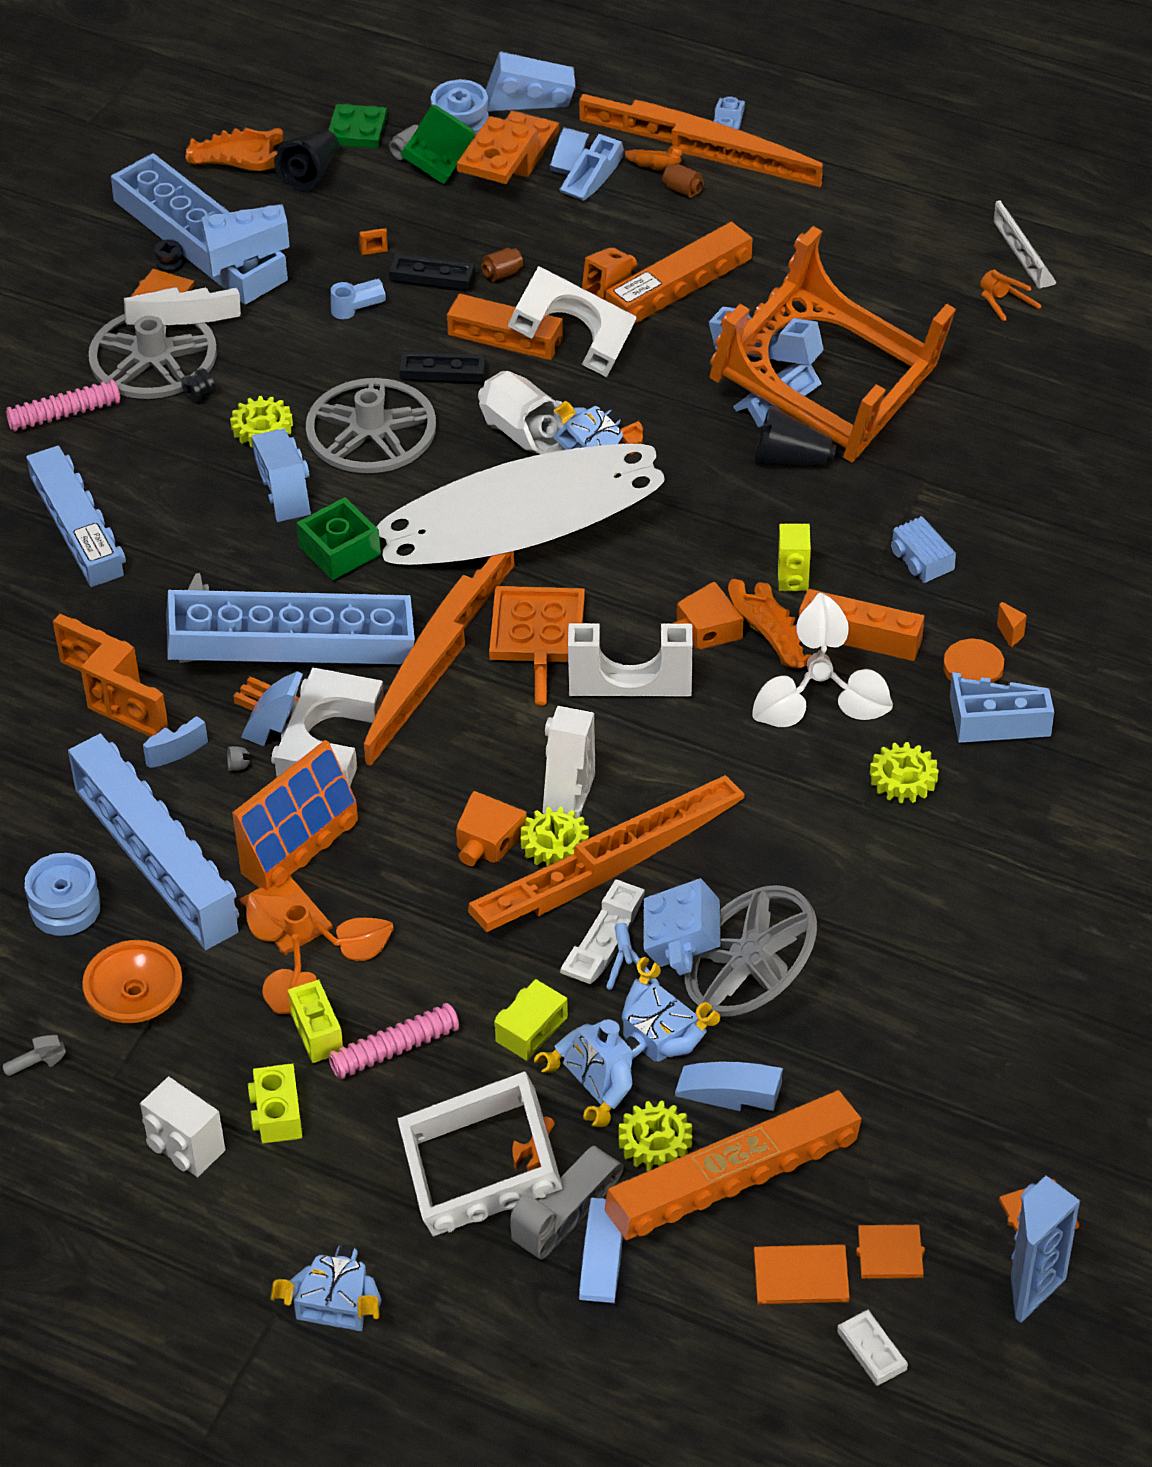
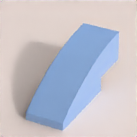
[560,134,625,201]
[241,672,303,746]
[675,1062,783,1111]
[579,1198,623,1303]

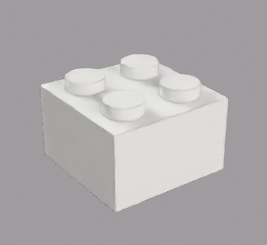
[140,1076,225,1177]

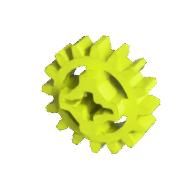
[230,396,293,447]
[870,742,938,803]
[520,807,589,867]
[619,1101,692,1171]

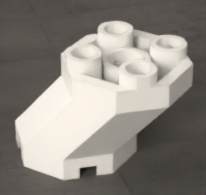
[478,371,565,455]

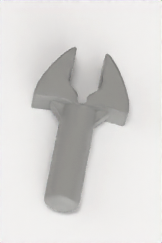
[3,1035,66,1076]

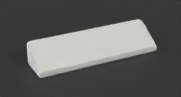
[994,200,1056,288]

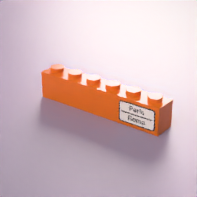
[606,222,752,324]

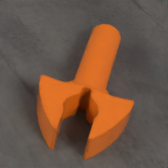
[534,650,547,706]
[513,1117,555,1172]

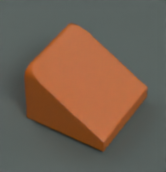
[358,228,388,255]
[997,602,1027,647]

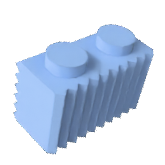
[891,516,956,583]

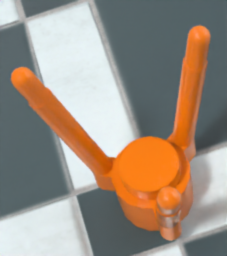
[980,269,1041,321]

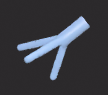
[607,923,659,990]

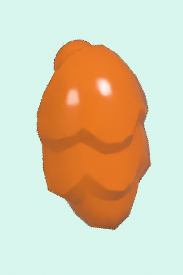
[625,146,682,171]

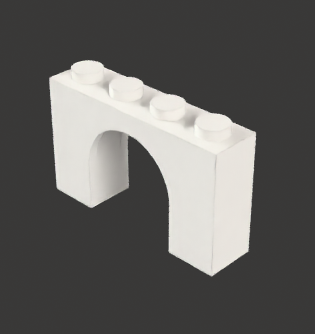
[507,266,637,377]
[568,623,692,696]
[271,668,384,786]

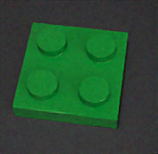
[329,104,388,149]

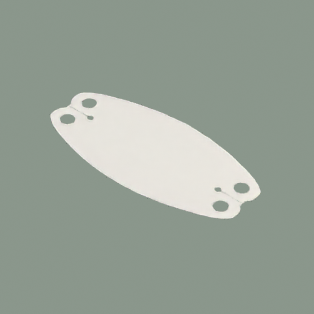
[377,444,664,565]

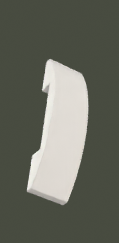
[560,879,645,984]

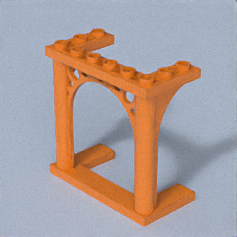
[709,226,956,463]

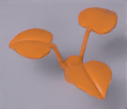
[246,893,393,1014]

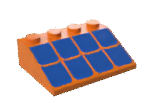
[232,740,358,891]

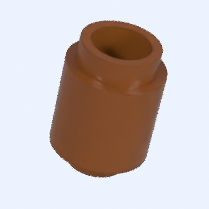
[662,164,703,198]
[481,248,523,282]

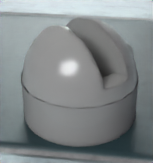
[227,746,250,771]

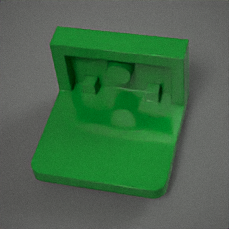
[400,105,476,184]

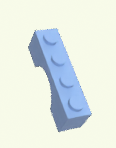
[709,307,824,366]

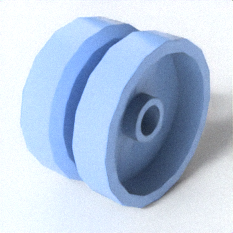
[431,79,489,136]
[25,853,100,936]

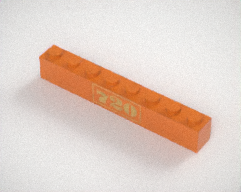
[604,1090,862,1240]

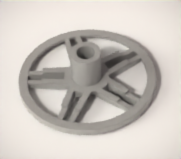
[89,314,217,399]
[306,378,436,473]
[684,885,817,1016]

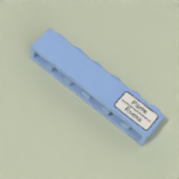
[26,445,126,587]

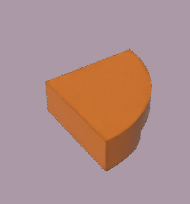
[618,421,643,455]

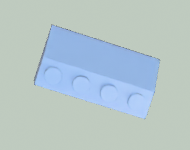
[1011,1176,1080,1323]

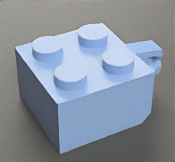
[644,878,720,975]

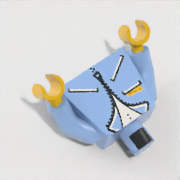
[553,401,623,476]
[621,957,720,1062]
[534,1020,633,1127]
[270,1245,381,1331]

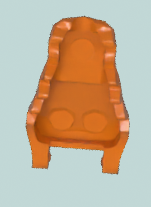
[186,128,284,171]
[728,579,811,669]

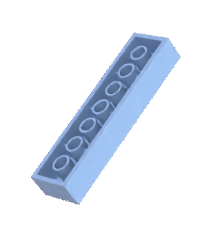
[110,153,288,305]
[166,590,415,664]
[68,733,239,951]

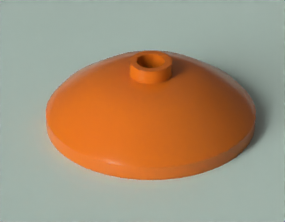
[83,940,183,1023]

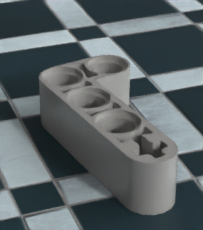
[510,1146,624,1260]

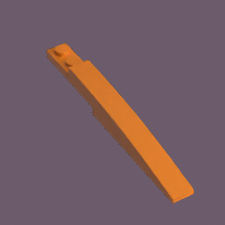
[579,94,823,187]
[364,551,514,766]
[468,775,745,932]

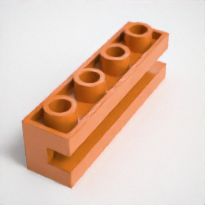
[447,294,563,360]

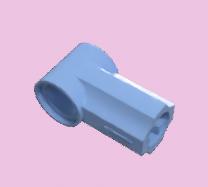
[331,279,386,319]

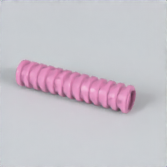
[6,379,120,432]
[329,1003,459,1080]

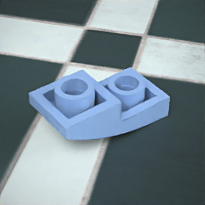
[713,97,745,130]
[550,128,589,175]
[143,716,208,768]

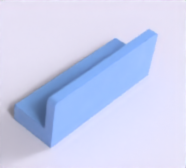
[733,363,822,427]

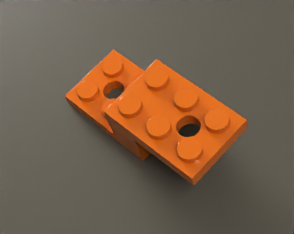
[457,111,559,184]
[53,614,169,737]

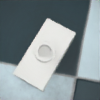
[837,1310,908,1386]

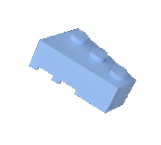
[486,52,575,111]
[201,204,290,277]
[251,428,311,522]
[949,672,1054,743]

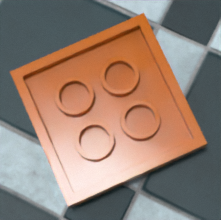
[489,586,585,662]

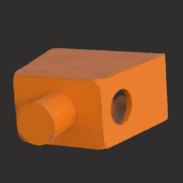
[582,247,637,301]
[671,582,743,650]
[456,791,527,866]

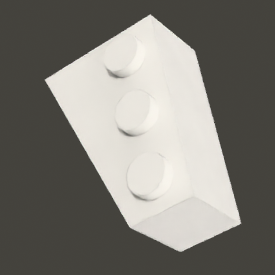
[543,706,595,819]

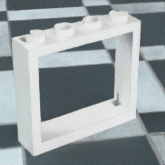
[398,1072,563,1236]

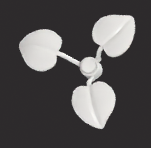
[752,592,893,727]

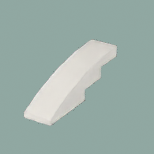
[124,287,240,325]

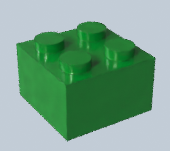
[297,497,381,581]

